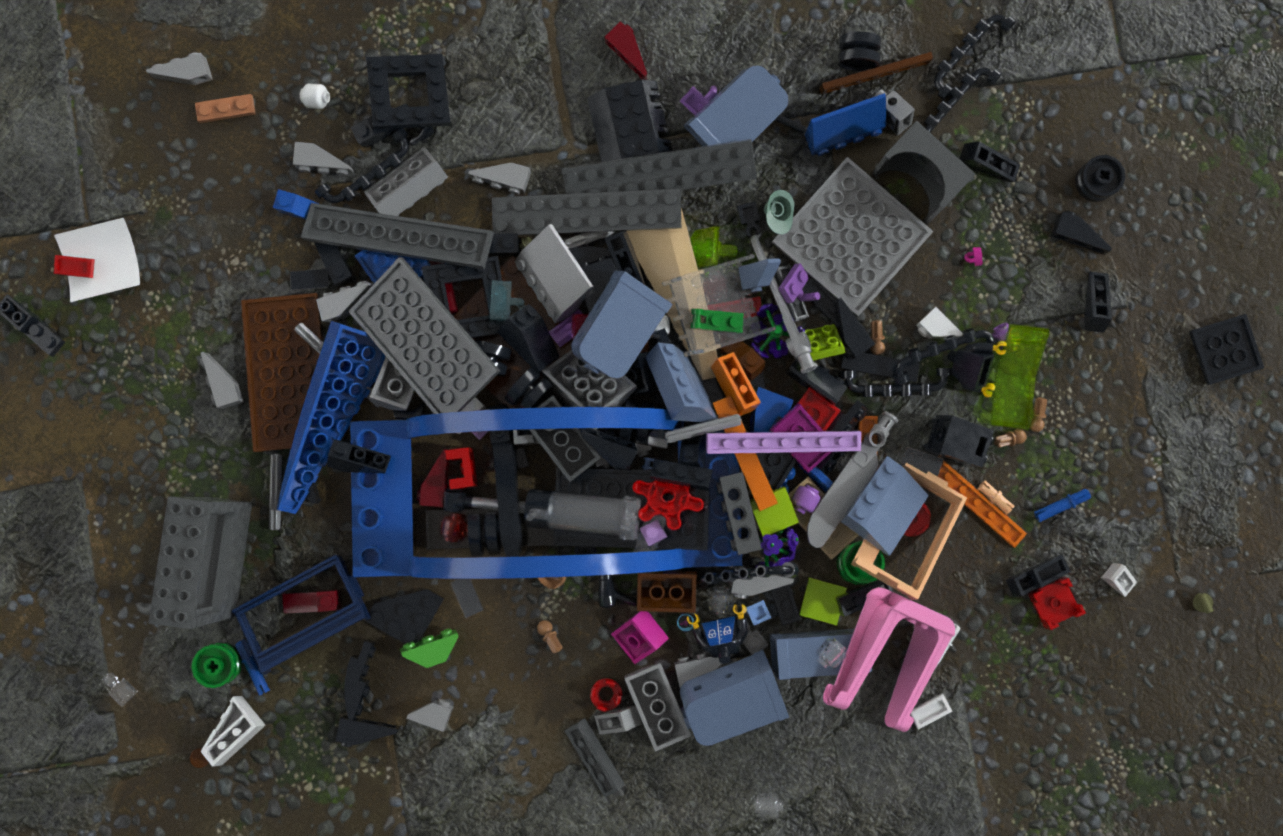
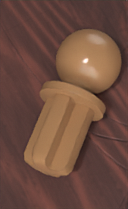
[870,320,885,355]
[1029,397,1047,432]
[994,429,1027,448]
[537,620,562,653]

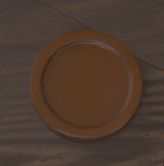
[190,748,209,768]

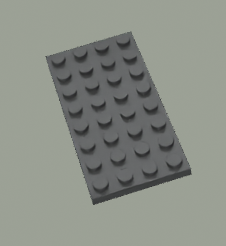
[348,257,500,414]

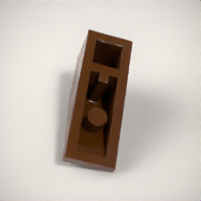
[714,332,766,382]

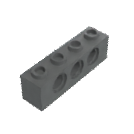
[716,472,761,555]

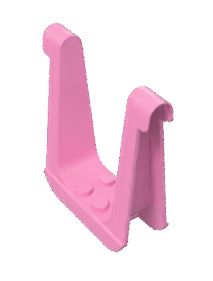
[823,587,955,732]

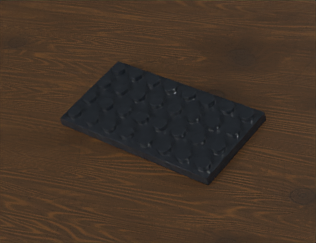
[553,468,710,550]

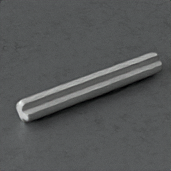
[665,414,741,443]
[269,454,282,530]

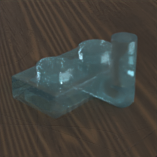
[490,280,525,321]

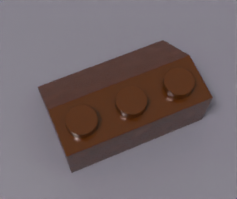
[637,568,696,613]

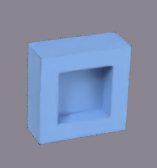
[746,600,771,626]

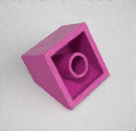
[611,611,669,664]

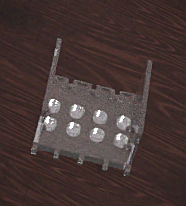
[662,254,776,357]

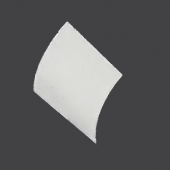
[54,218,140,302]

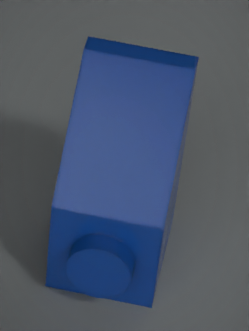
[273,189,319,220]

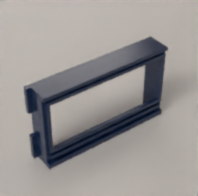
[232,555,371,675]

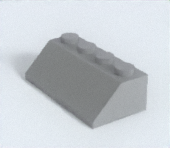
[364,147,448,216]
[624,663,691,752]

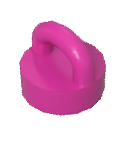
[964,247,983,266]

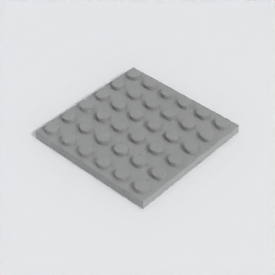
[772,157,934,317]

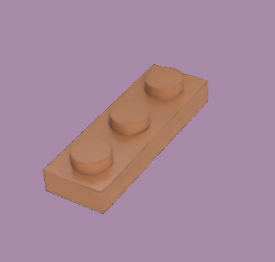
[195,94,255,123]

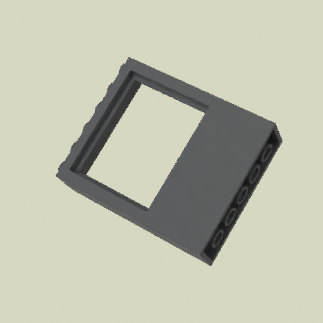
[149,497,253,629]

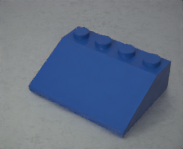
[805,93,886,156]

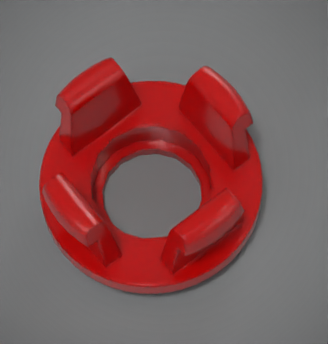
[590,678,622,712]

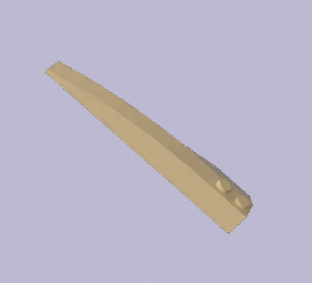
[627,208,718,381]

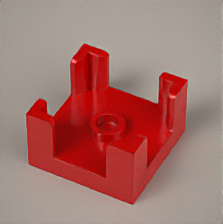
[797,387,841,431]
[445,447,478,489]
[1028,577,1086,630]

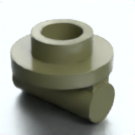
[1193,593,1214,614]

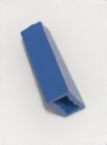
[749,386,794,433]

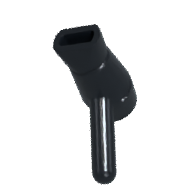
[598,575,637,608]

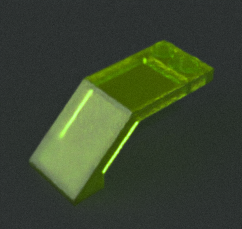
[991,324,1049,430]

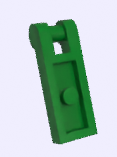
[690,309,744,333]

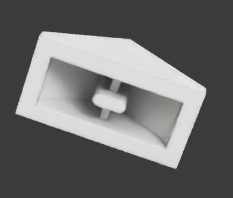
[1101,563,1137,597]

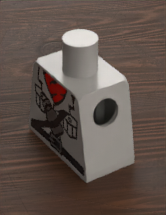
[874,89,915,136]

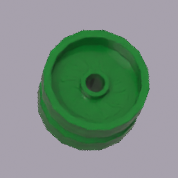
[837,541,885,585]
[191,642,242,688]

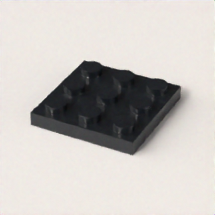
[1189,314,1264,385]

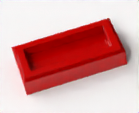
[53,255,95,278]

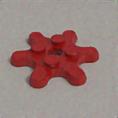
[633,480,704,531]

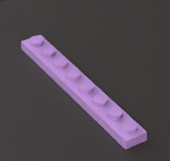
[706,431,861,454]

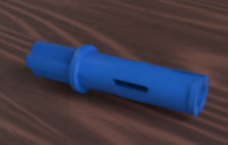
[1034,489,1091,523]
[235,639,270,696]

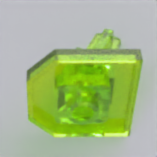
[690,226,738,268]

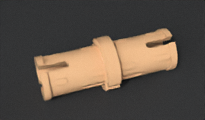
[977,480,1014,515]

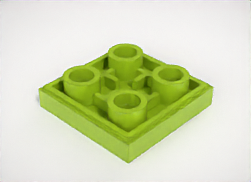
[805,324,845,361]
[750,486,799,537]
[799,578,847,625]

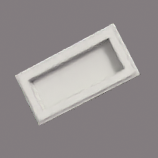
[910,693,952,730]

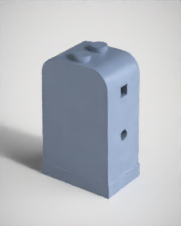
[683,66,788,146]
[571,271,673,378]
[769,629,874,680]
[680,650,789,746]

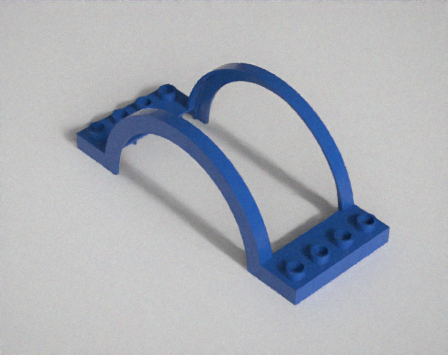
[350,407,742,579]

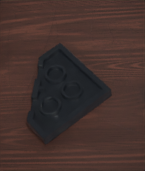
[365,589,445,644]

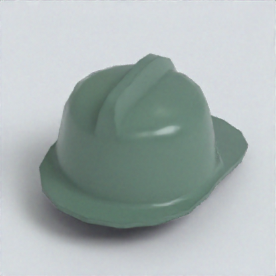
[764,190,794,235]

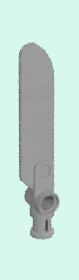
[751,235,818,374]
[807,411,899,548]

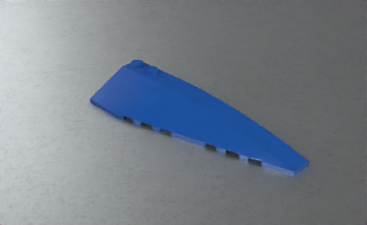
[277,321,386,514]

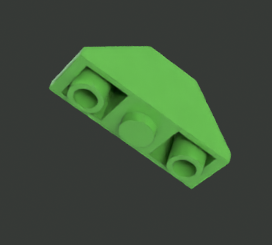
[400,629,459,668]

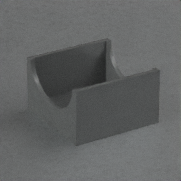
[872,121,975,225]

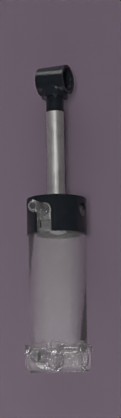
[443,489,641,540]

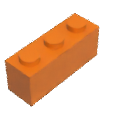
[711,352,761,416]

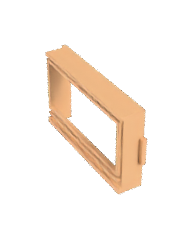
[851,463,967,600]

